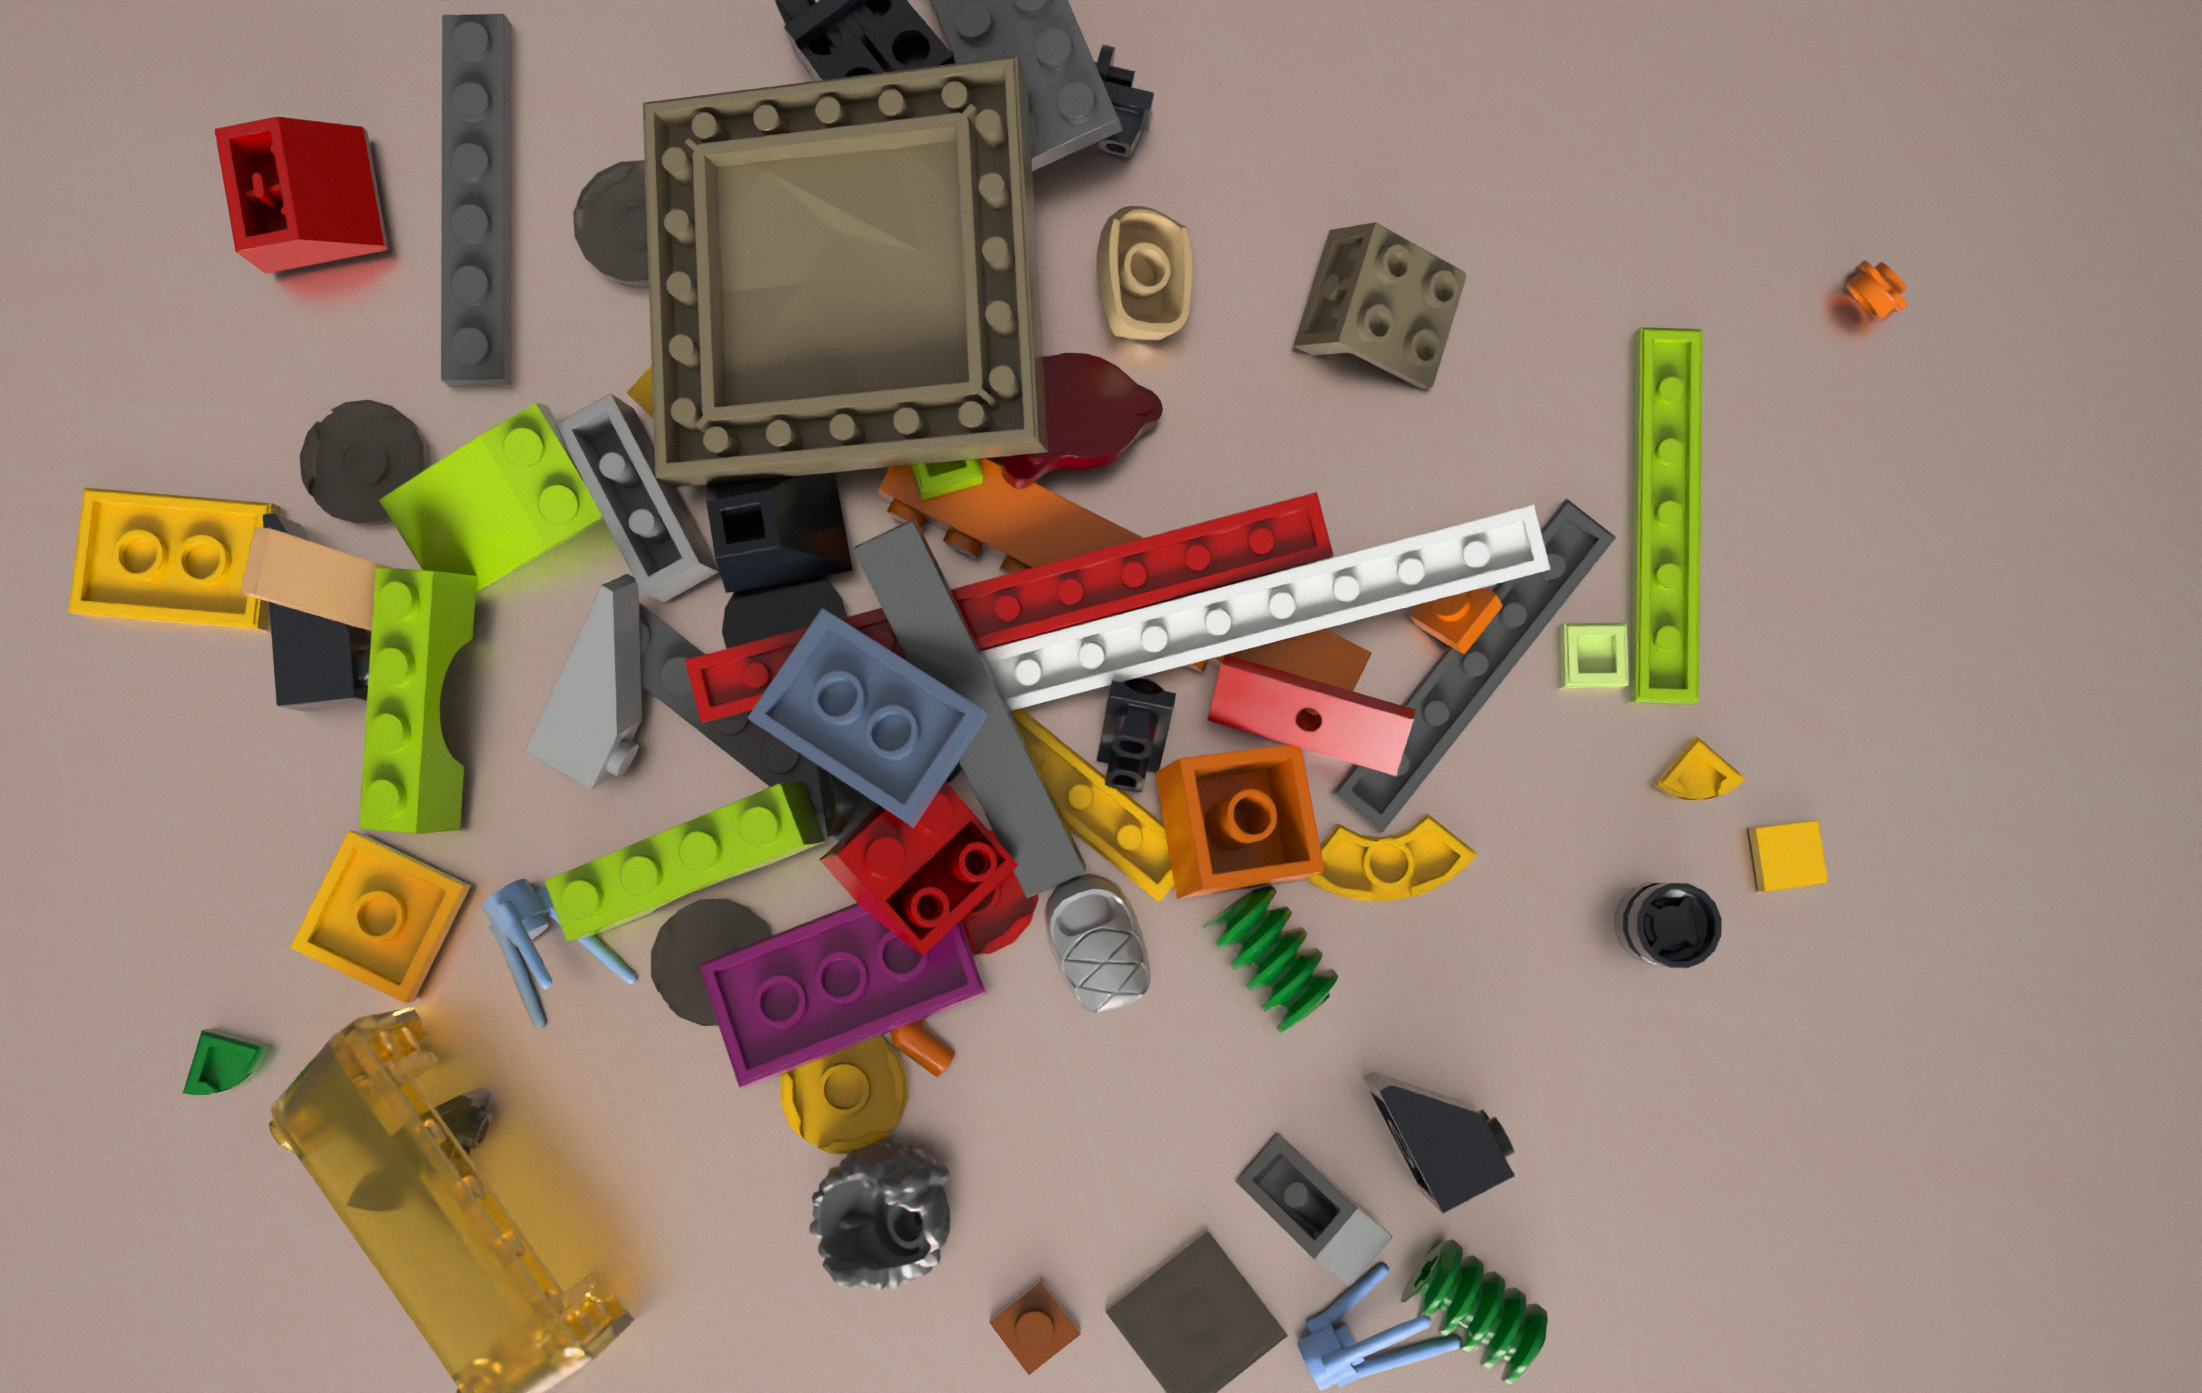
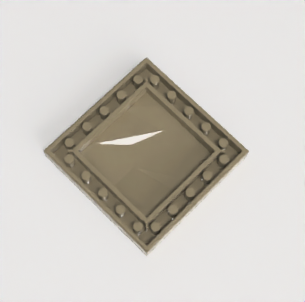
[643,56,1048,488]

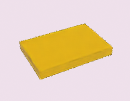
[68,487,281,631]

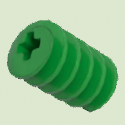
[1203,885,1338,1033]
[1401,1239,1548,1385]

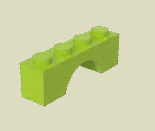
[359,567,477,834]
[544,782,826,942]

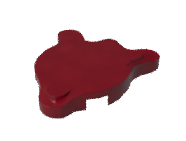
[1001,353,1163,489]

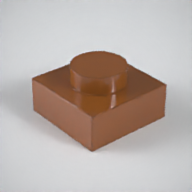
[989,1277,1081,1375]

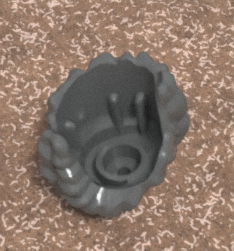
[809,1140,951,1291]

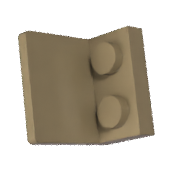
[1293,222,1466,388]

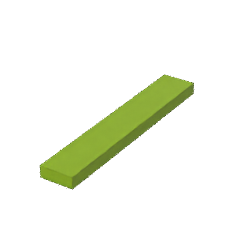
[1630,327,1703,704]

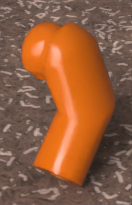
[890,1019,955,1077]

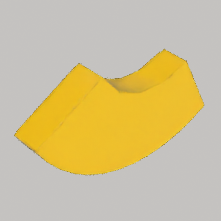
[1304,814,1478,902]

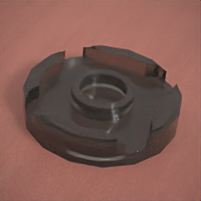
[573,160,649,287]
[300,400,431,527]
[651,898,775,1026]

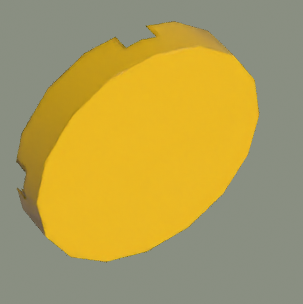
[780,1035,909,1154]

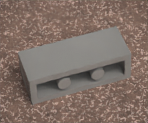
[554,393,719,602]

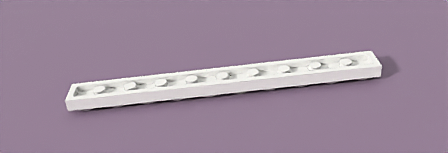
[981,505,1551,711]

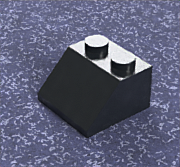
[1362,1072,1515,1214]

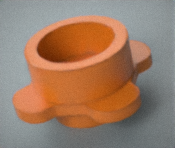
[1846,260,1908,320]

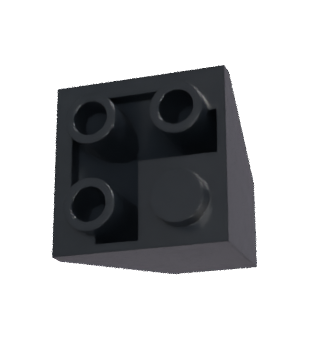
[706,472,853,593]

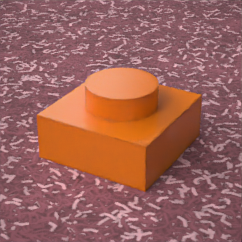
[1410,587,1503,655]

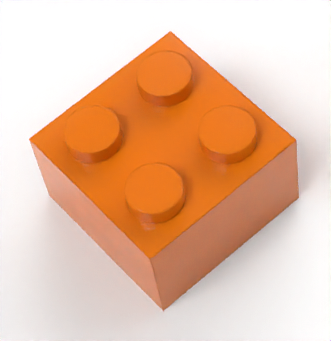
[1155,744,1325,899]

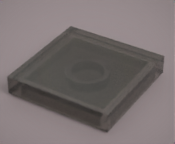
[1105,1227,1288,1393]

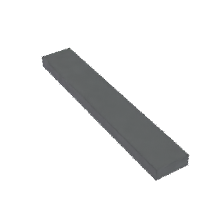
[1331,498,1616,833]
[853,518,1086,898]

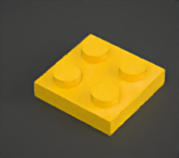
[290,830,471,1003]

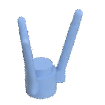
[481,879,636,1029]
[1297,1263,1461,1391]

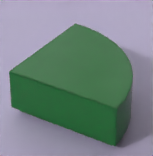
[183,1029,272,1095]

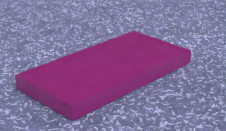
[698,903,988,1089]

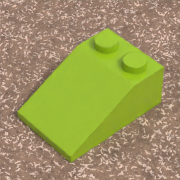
[379,403,604,594]

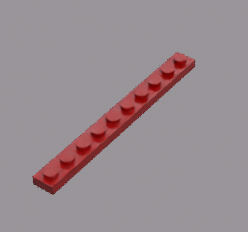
[685,492,1334,723]

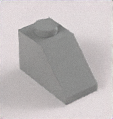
[1236,1133,1393,1287]

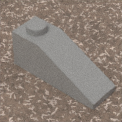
[525,574,642,790]

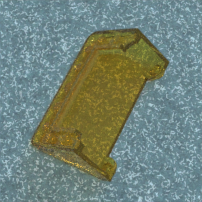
[269,1007,634,1393]

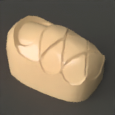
[1097,206,1193,340]

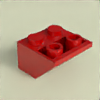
[214,116,389,274]
[819,781,1019,955]

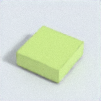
[1559,623,1629,688]

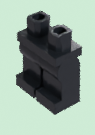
[775,0,955,81]

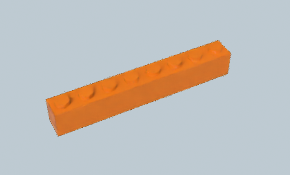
[878,458,1372,715]

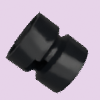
[1615,883,1722,968]

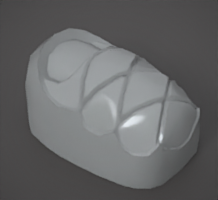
[1044,874,1151,1013]

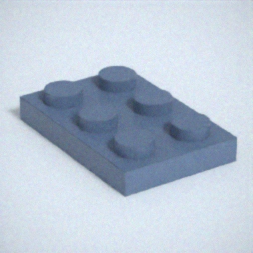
[747,608,989,828]

